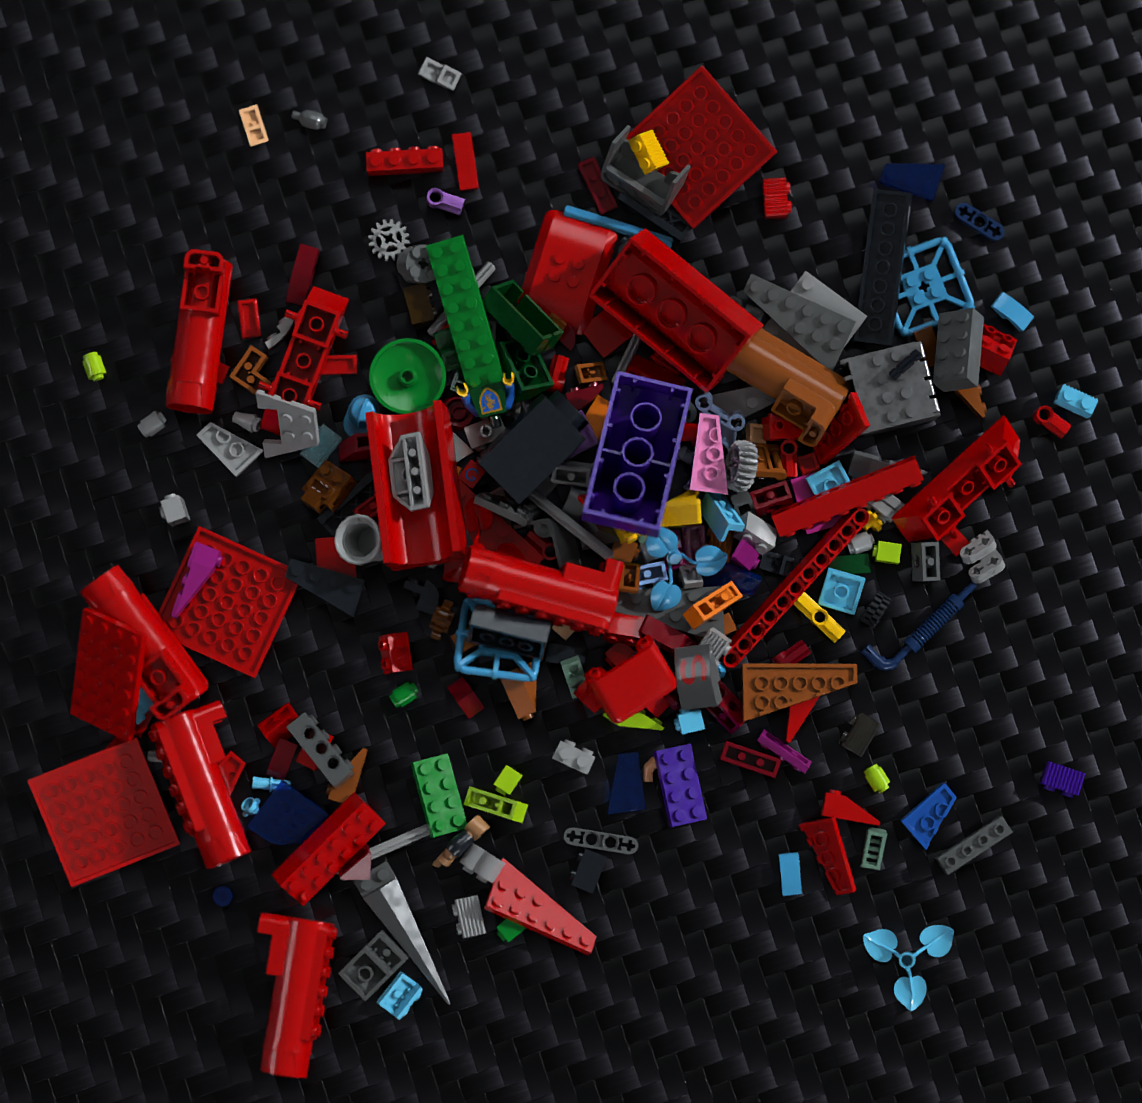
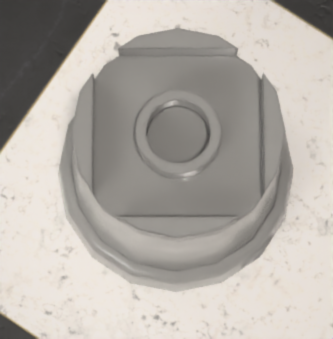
[334,514,383,565]

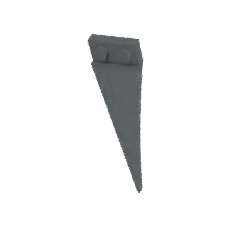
[353,860,450,1005]

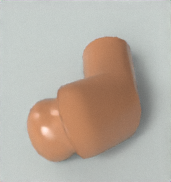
[643,757,657,782]

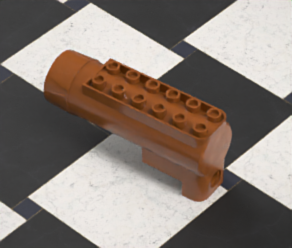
[726,328,851,447]

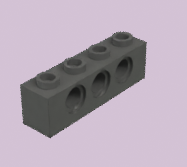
[287,712,355,788]
[935,816,1013,875]

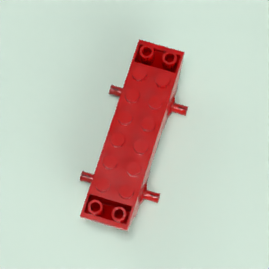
[257,286,349,436]
[891,415,1022,542]

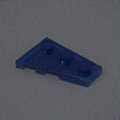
[879,164,945,201]
[701,562,762,595]

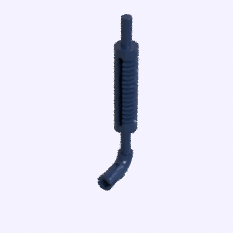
[861,581,977,671]

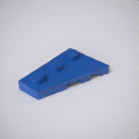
[900,782,957,850]

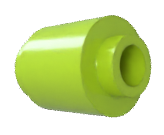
[82,352,106,382]
[863,763,890,793]

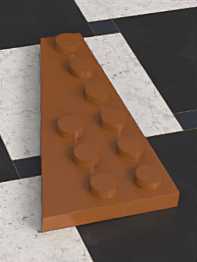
[741,664,857,722]

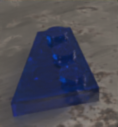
[608,752,646,814]

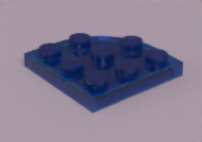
[247,780,329,845]

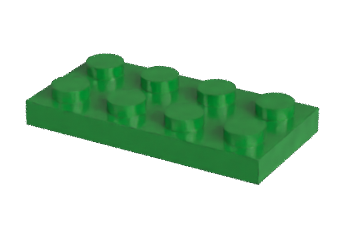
[410,753,467,838]

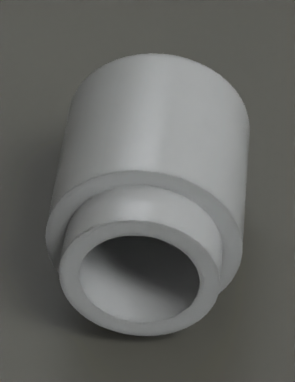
[137,411,167,438]
[847,531,875,555]

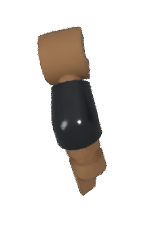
[432,815,490,868]

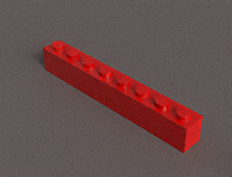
[771,455,924,538]

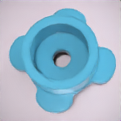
[241,797,260,817]

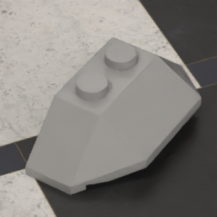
[388,432,434,511]

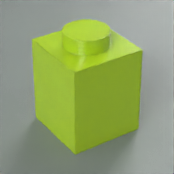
[872,541,902,564]
[494,765,523,796]

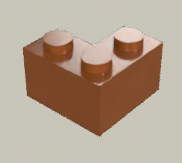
[229,345,272,396]

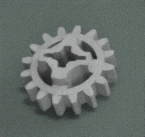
[368,219,410,261]

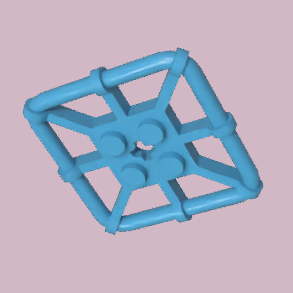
[895,236,975,337]
[454,597,545,682]

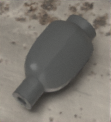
[292,110,327,130]

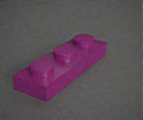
[757,729,812,773]

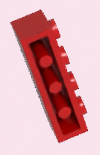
[366,146,444,176]

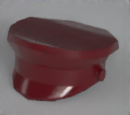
[443,394,476,431]

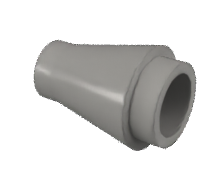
[232,411,262,433]

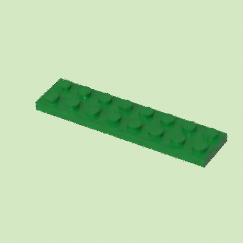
[426,235,504,392]

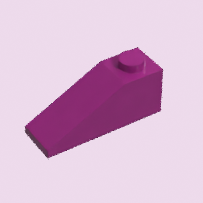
[729,539,760,572]

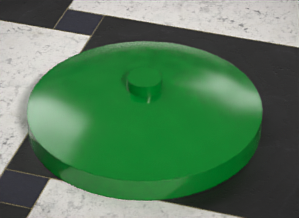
[369,338,446,414]

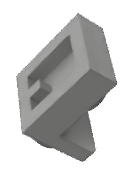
[678,565,703,589]

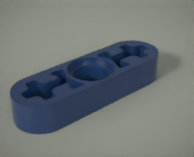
[954,203,1005,242]

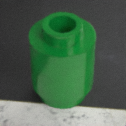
[389,681,419,708]

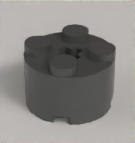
[397,244,435,284]

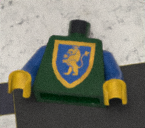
[456,372,515,429]

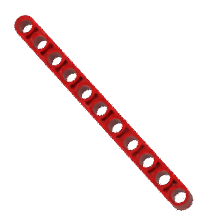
[720,507,869,668]

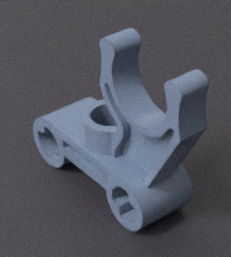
[695,390,745,462]

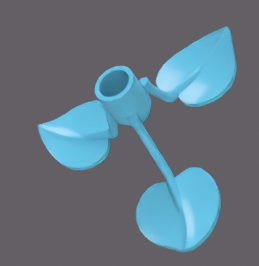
[863,925,954,1011]

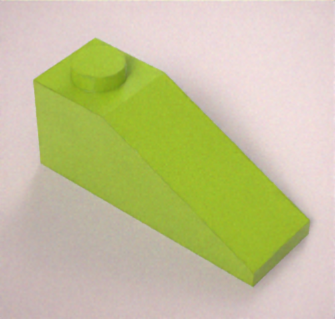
[464,786,528,823]

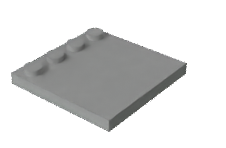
[763,271,867,362]

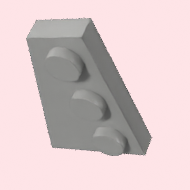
[197,422,264,477]

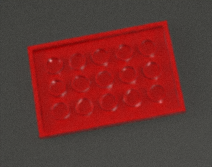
[70,607,147,742]

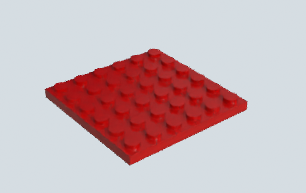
[627,66,778,229]
[158,526,299,678]
[27,737,180,887]

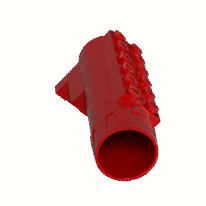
[165,249,233,414]
[458,545,624,637]
[80,565,208,720]
[148,700,251,869]
[257,913,337,1078]

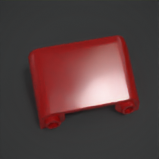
[583,634,677,724]

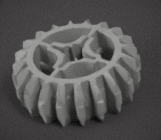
[724,440,759,492]

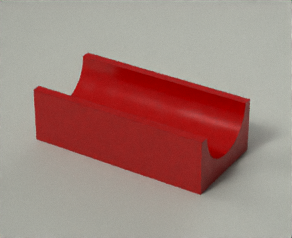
[588,228,764,393]
[365,400,468,571]

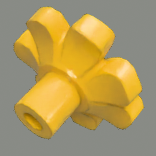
[863,510,883,532]

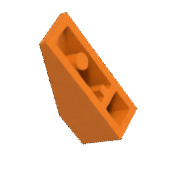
[682,581,743,630]

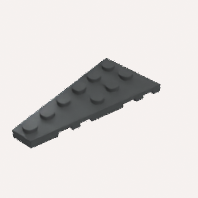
[744,274,856,371]
[615,586,725,638]

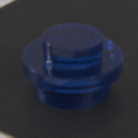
[213,887,232,906]

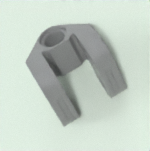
[960,530,1005,584]

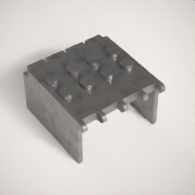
[840,341,940,438]

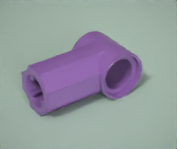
[426,188,465,215]

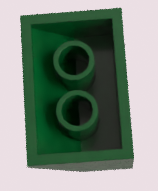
[496,339,554,402]

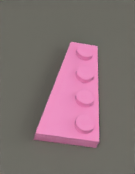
[690,413,728,495]

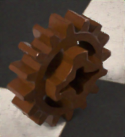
[429,599,455,641]

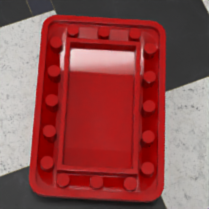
[516,210,617,336]

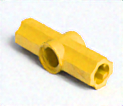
[793,592,846,643]

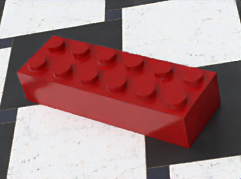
[272,792,386,906]

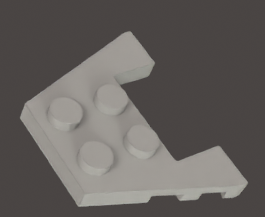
[256,390,320,458]

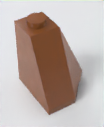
[501,662,536,721]

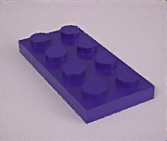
[653,744,707,827]

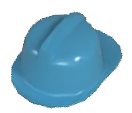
[343,394,380,436]

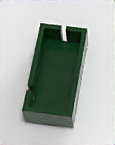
[482,280,564,356]

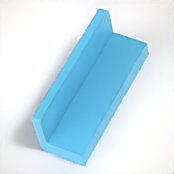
[701,492,745,542]

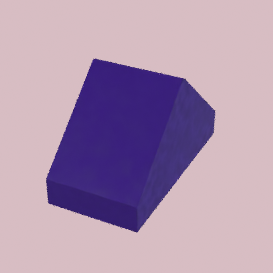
[581,371,693,538]

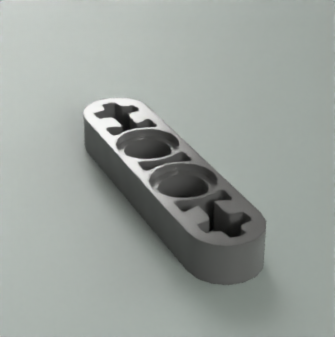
[564,828,638,854]

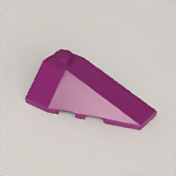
[171,542,223,618]

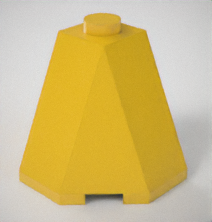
[661,490,702,529]

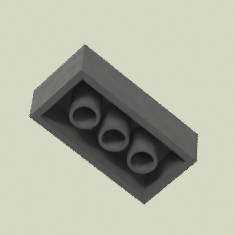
[933,308,984,392]

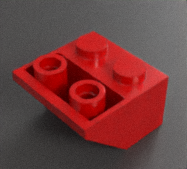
[980,324,1017,376]

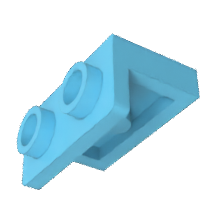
[377,971,423,1020]

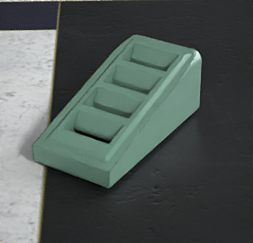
[860,827,887,870]

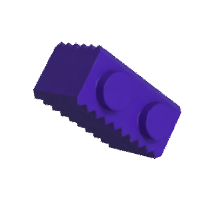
[1039,761,1086,798]

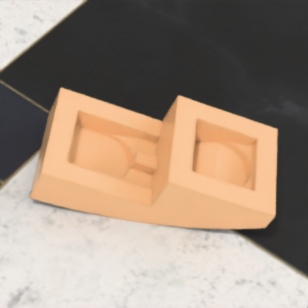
[239,104,269,146]

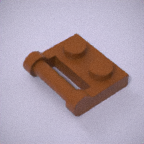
[753,443,787,480]

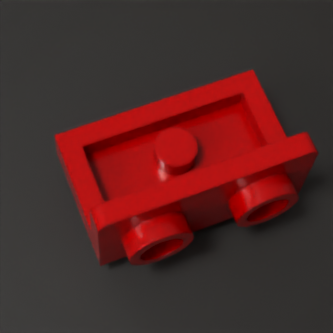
[378,632,413,674]

